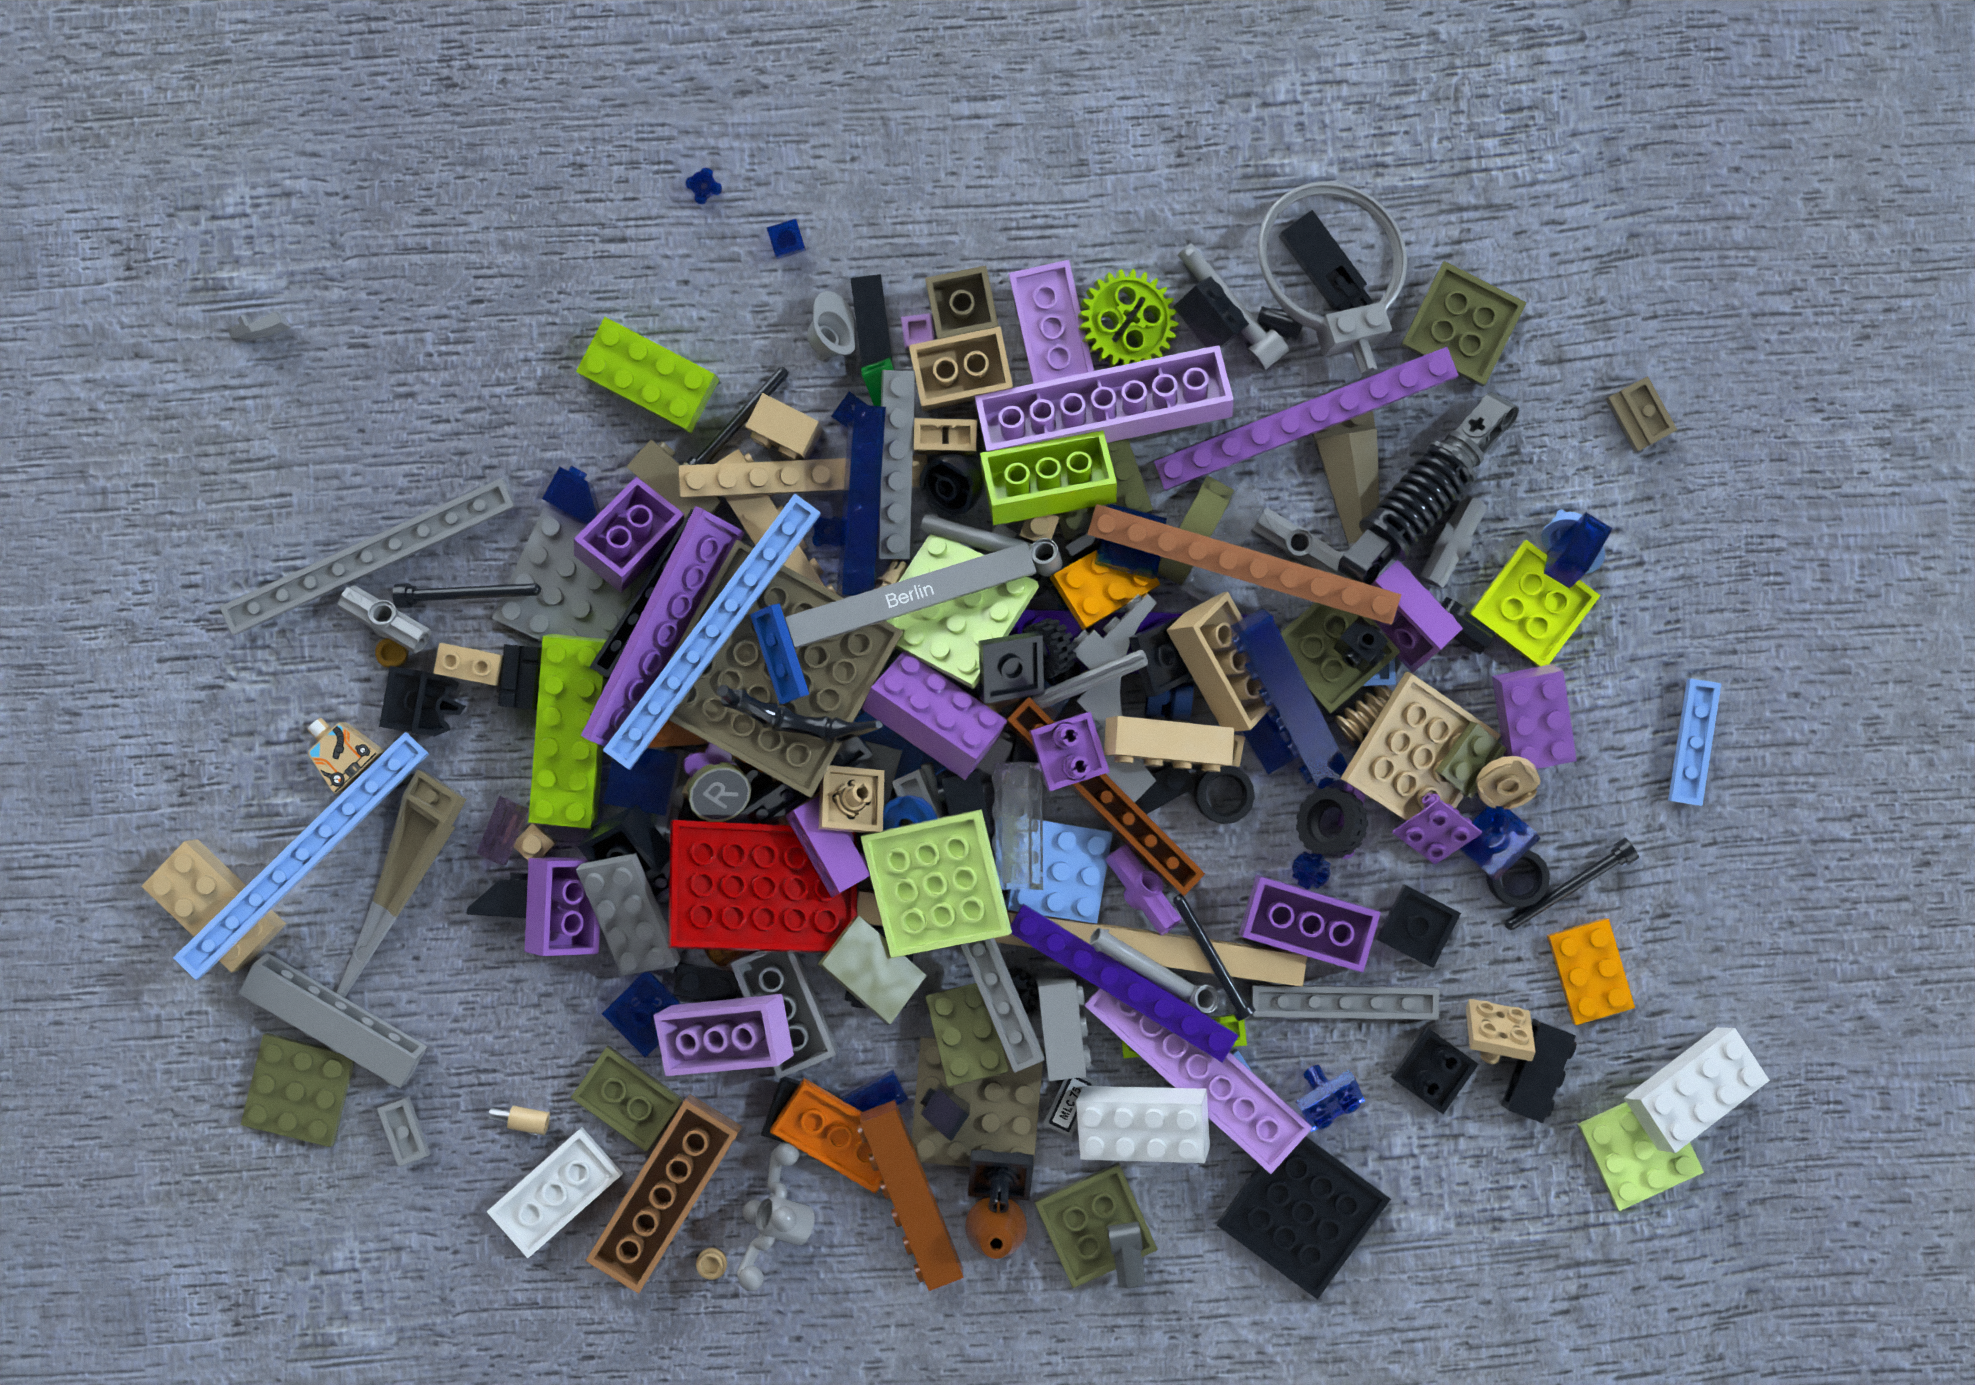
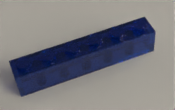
[837,404,886,595]
[1230,608,1348,789]

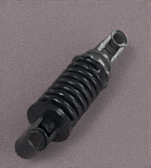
[1338,392,1519,585]

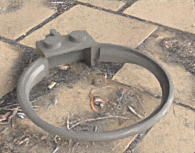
[1258,182,1407,375]

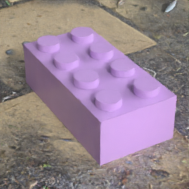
[654,994,794,1076]

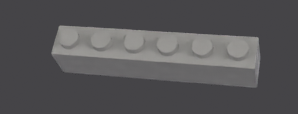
[239,953,427,1088]

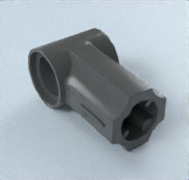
[1107,1221,1145,1289]

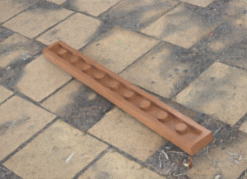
[1087,504,1402,625]

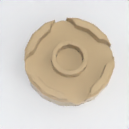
[1476,756,1540,809]

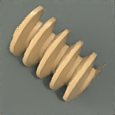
[1334,685,1393,747]

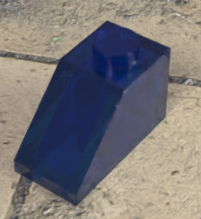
[542,466,601,524]
[1544,512,1612,589]

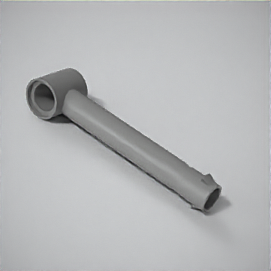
[1178,243,1289,371]
[921,514,1062,577]
[1089,928,1219,1013]

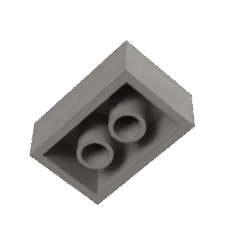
[1037,975,1091,1081]

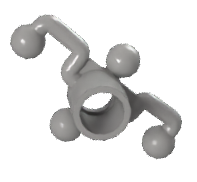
[737,1141,814,1291]

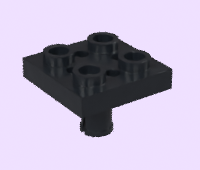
[968,1149,1034,1213]

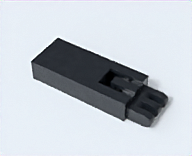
[1279,210,1374,311]

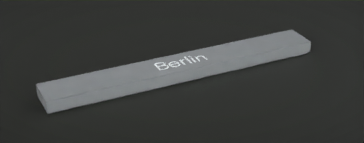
[785,543,1036,649]

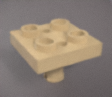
[818,765,885,833]
[1466,999,1536,1064]

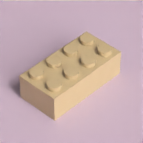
[141,839,286,973]

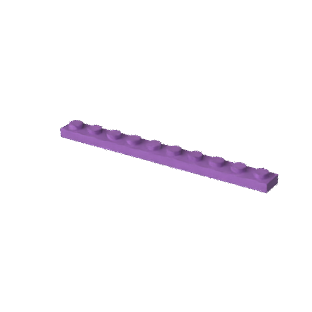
[1154,347,1459,491]

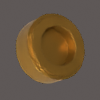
[375,638,409,668]

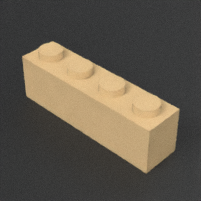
[1104,716,1234,772]

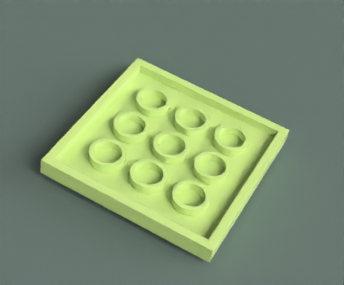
[886,534,1039,689]
[861,809,1012,958]

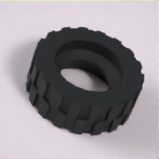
[1296,787,1368,858]

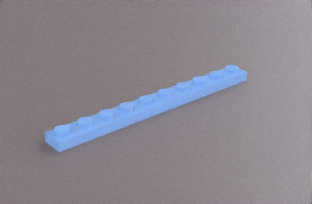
[603,494,821,770]
[173,732,429,980]

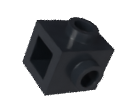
[1333,617,1389,673]

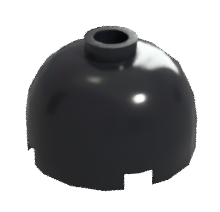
[920,453,983,517]

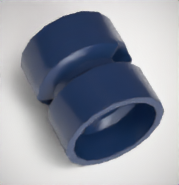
[1145,683,1194,723]

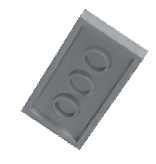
[576,853,681,976]

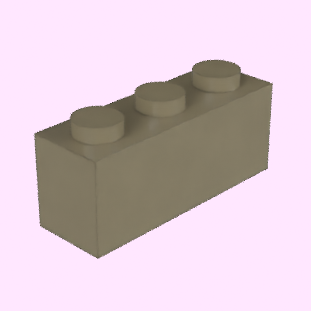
[626,439,724,519]

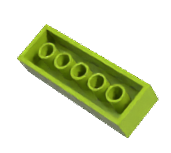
[528,634,608,829]

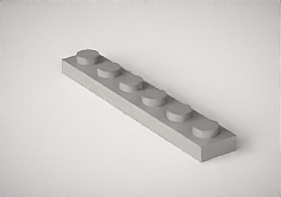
[877,370,915,559]
[1251,984,1439,1020]

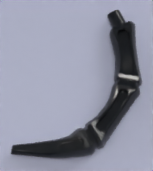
[717,685,883,744]

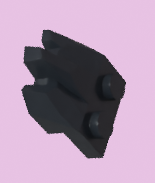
[379,666,466,737]

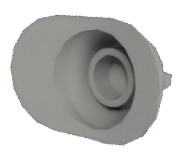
[807,291,855,361]

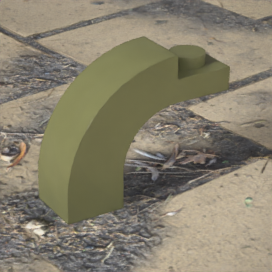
[1154,475,1234,586]

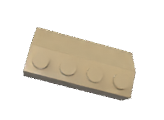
[1166,592,1284,732]

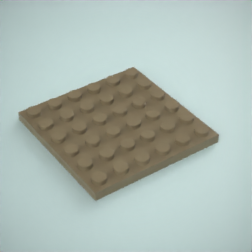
[667,540,903,798]

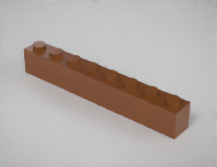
[1004,697,1205,896]

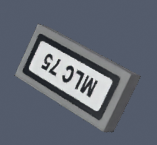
[1043,1075,1097,1138]

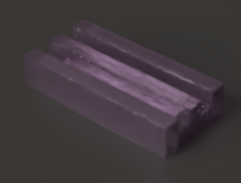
[477,796,529,865]

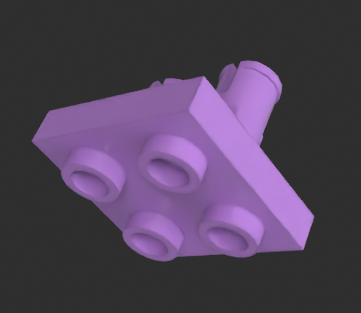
[1029,711,1110,791]

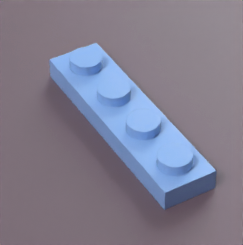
[1668,679,1721,806]

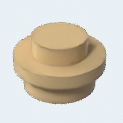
[696,1248,727,1280]

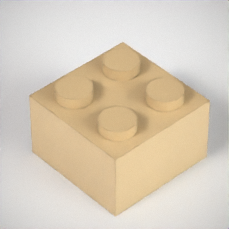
[745,393,823,461]

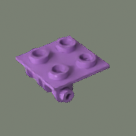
[1392,793,1482,865]

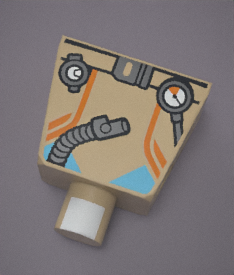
[307,718,385,794]

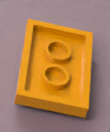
[1050,542,1161,630]
[1547,918,1635,1025]

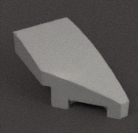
[228,311,291,339]

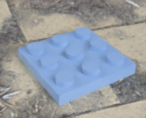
[1005,817,1113,924]

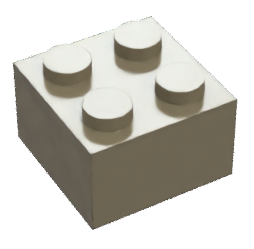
[925,265,999,339]

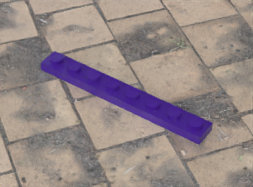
[1010,903,1239,1063]

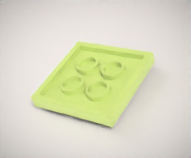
[1577,1102,1704,1211]

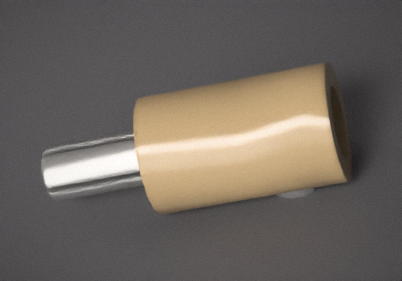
[489,1106,550,1135]

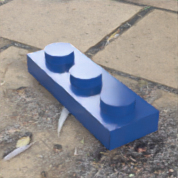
[750,603,809,705]

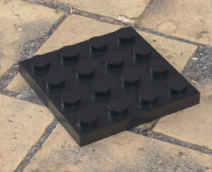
[1216,1136,1391,1300]

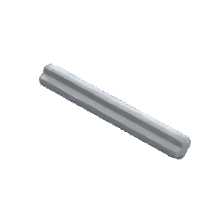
[1032,650,1148,709]

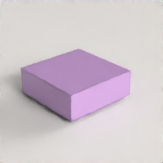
[901,313,935,349]

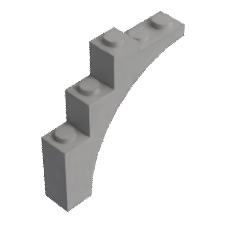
[1071,594,1157,803]

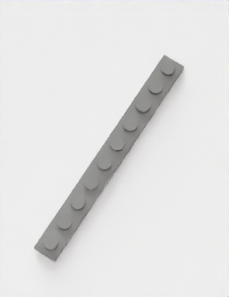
[219,478,516,635]
[892,769,1045,1073]

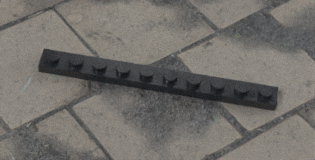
[647,736,873,902]

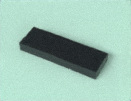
[850,274,893,368]

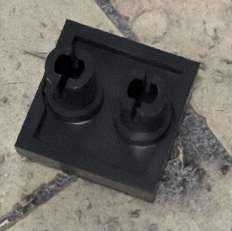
[1390,1027,1479,1114]

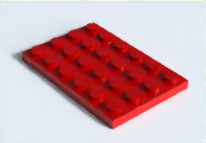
[668,820,857,953]

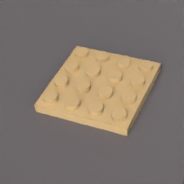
[1340,672,1501,821]

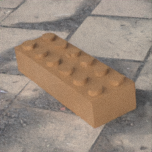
[585,1094,742,1294]

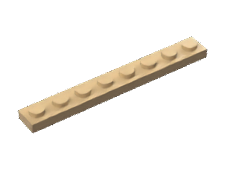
[678,454,928,498]

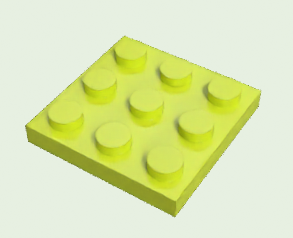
[1469,540,1601,667]

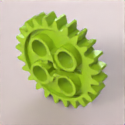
[1078,269,1178,368]

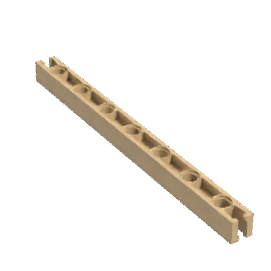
[857,889,1307,987]

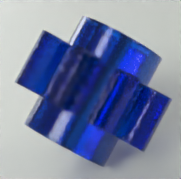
[1292,851,1331,890]

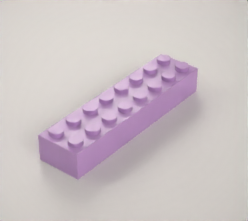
[975,345,1233,452]

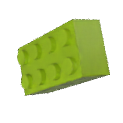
[576,317,719,434]
[980,430,1117,526]

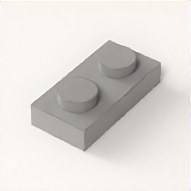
[377,1096,430,1167]

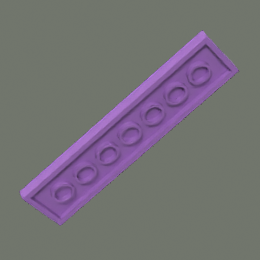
[581,506,745,747]

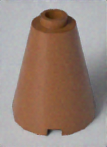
[965,1197,1027,1259]

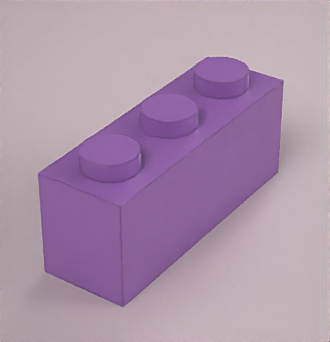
[786,796,870,898]

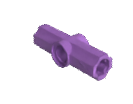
[1106,844,1182,936]

